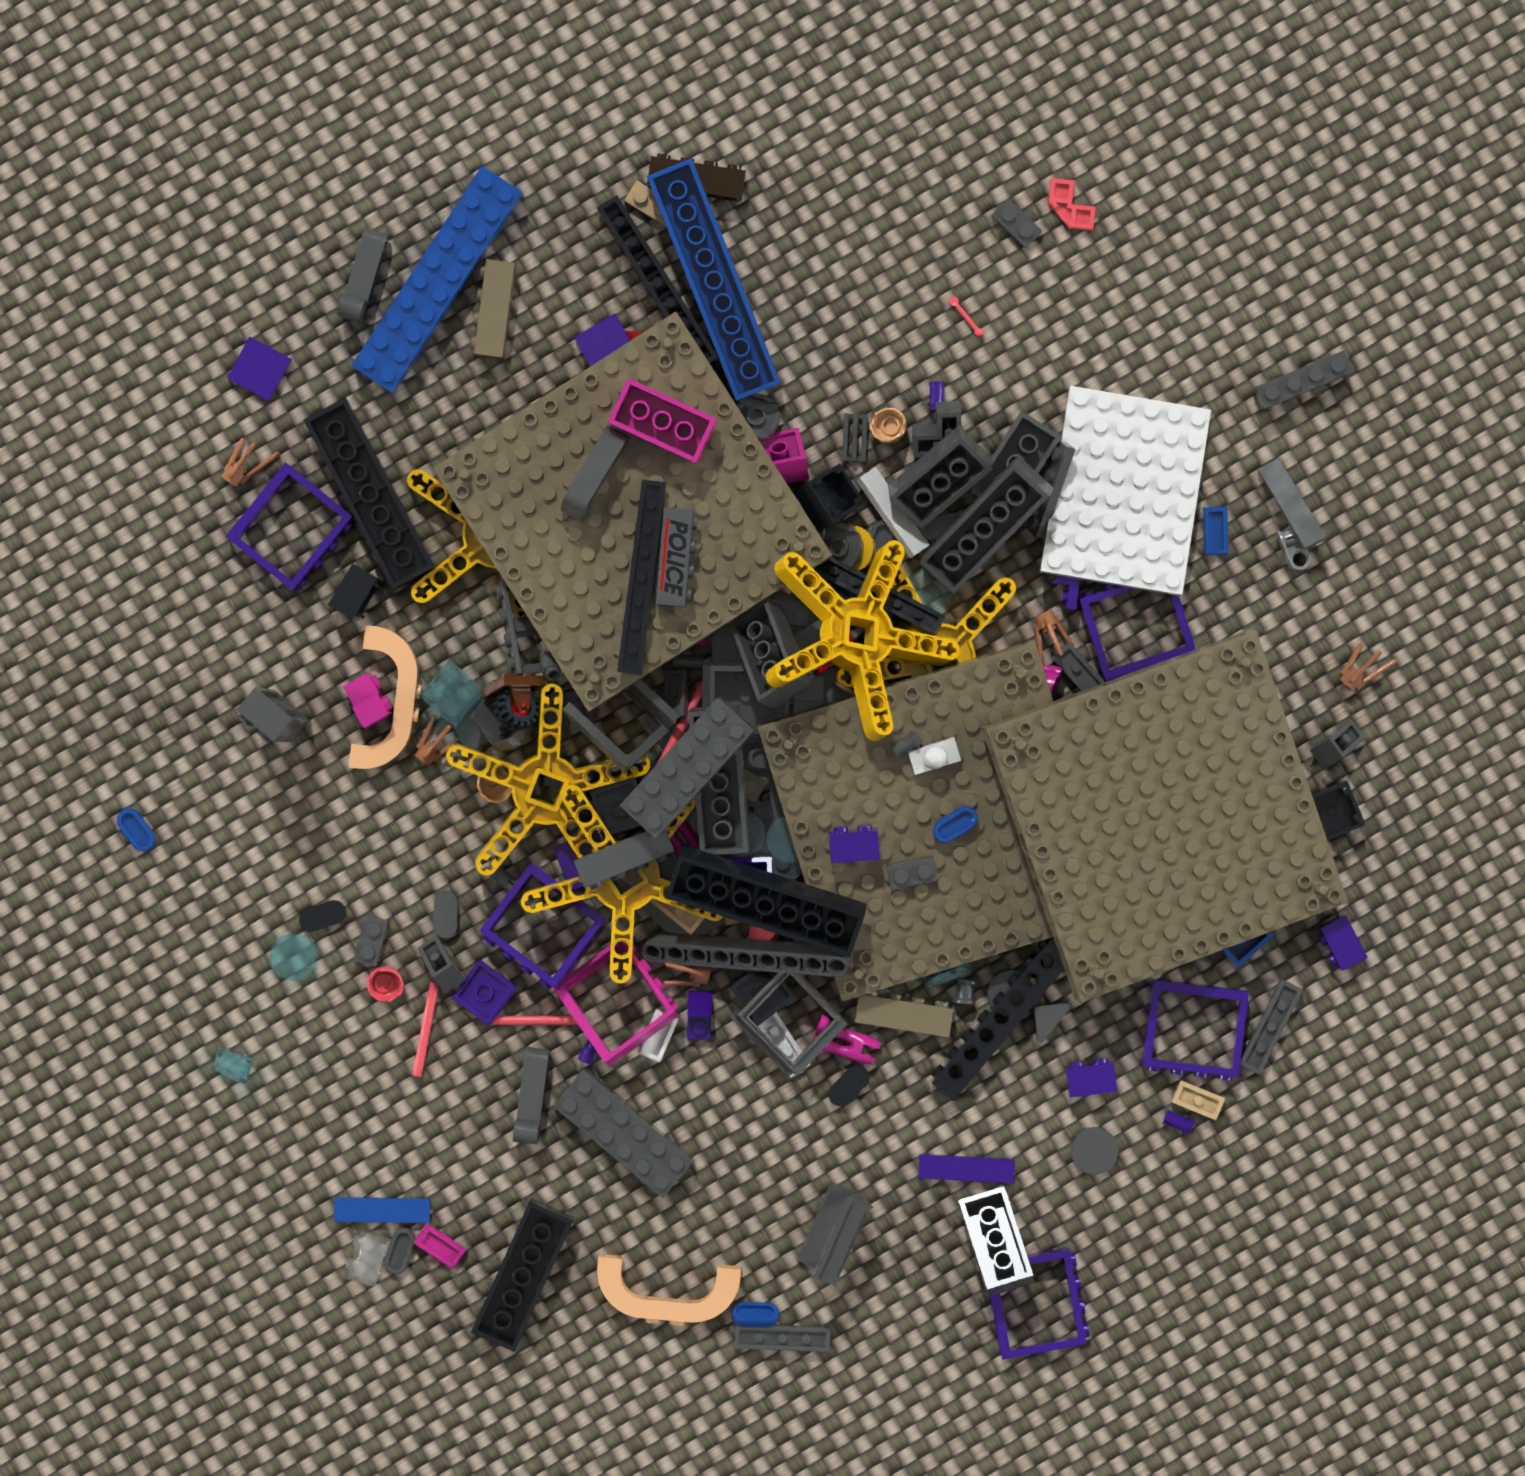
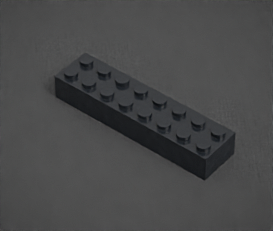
[303,397,436,590]
[665,844,867,957]

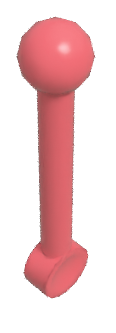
[949,297,984,338]

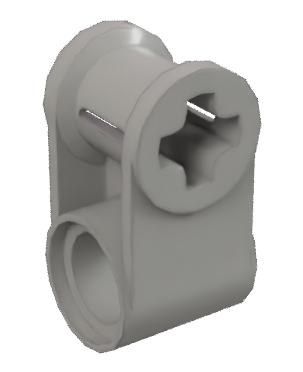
[1276,529,1311,572]

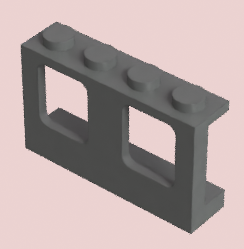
[496,579,558,676]

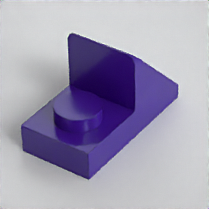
[1049,576,1080,610]
[687,991,712,1040]

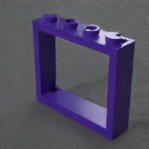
[225,462,355,591]
[1078,584,1196,681]
[479,862,610,990]
[1141,979,1249,1081]
[990,1247,1090,1360]

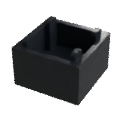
[793,463,866,533]
[328,564,383,621]
[590,777,641,837]
[1311,780,1366,841]
[725,970,796,1026]

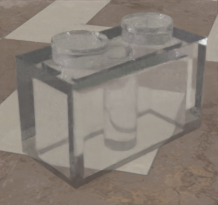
[345,1230,390,1287]

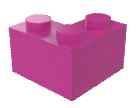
[343,673,394,729]

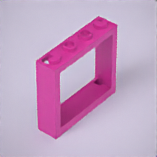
[553,941,679,1066]

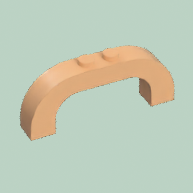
[349,625,422,769]
[597,1254,741,1326]

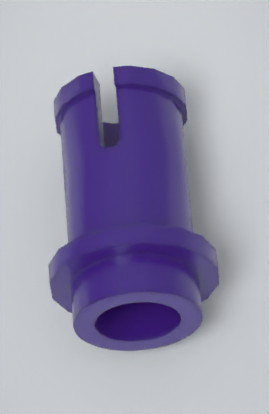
[927,381,945,412]
[578,1039,597,1065]
[1162,1110,1194,1135]

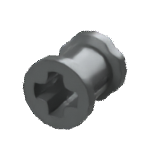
[954,978,978,1005]

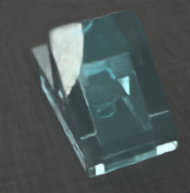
[212,1046,254,1083]

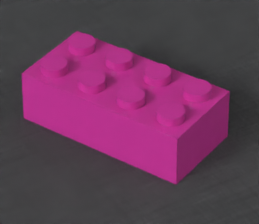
[608,378,718,465]

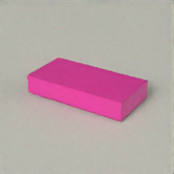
[414,1223,466,1269]

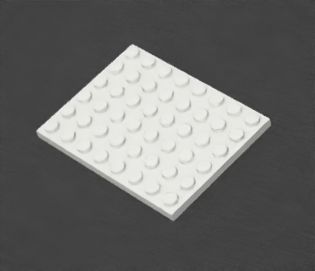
[1040,386,1211,596]

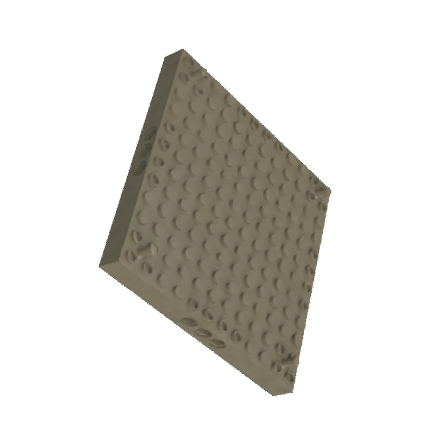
[433,312,833,712]
[981,630,1348,1003]
[757,640,1053,1001]

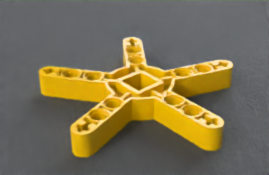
[407,469,526,618]
[766,540,960,741]
[835,566,1016,689]
[446,682,650,876]
[521,784,723,984]

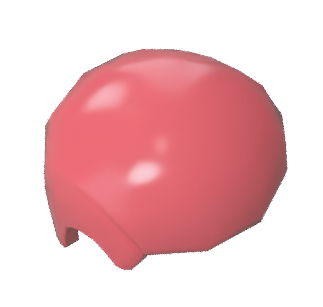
[367,966,404,1002]

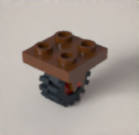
[481,672,546,731]

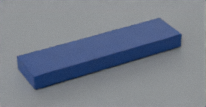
[334,1197,430,1223]

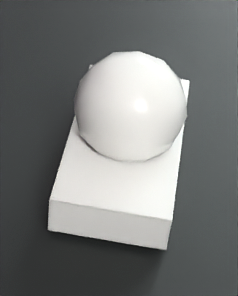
[908,737,961,775]
[637,1009,679,1062]

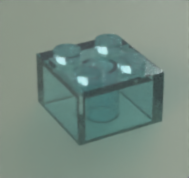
[419,660,483,729]

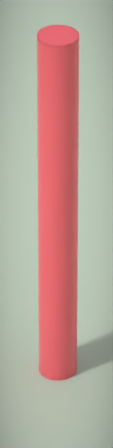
[657,681,703,764]
[412,981,439,1077]
[492,1016,578,1025]

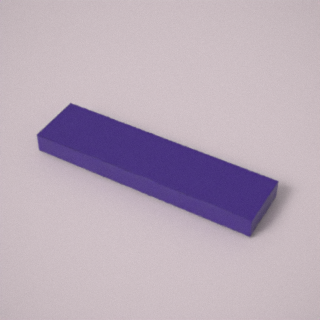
[918,1154,1015,1183]

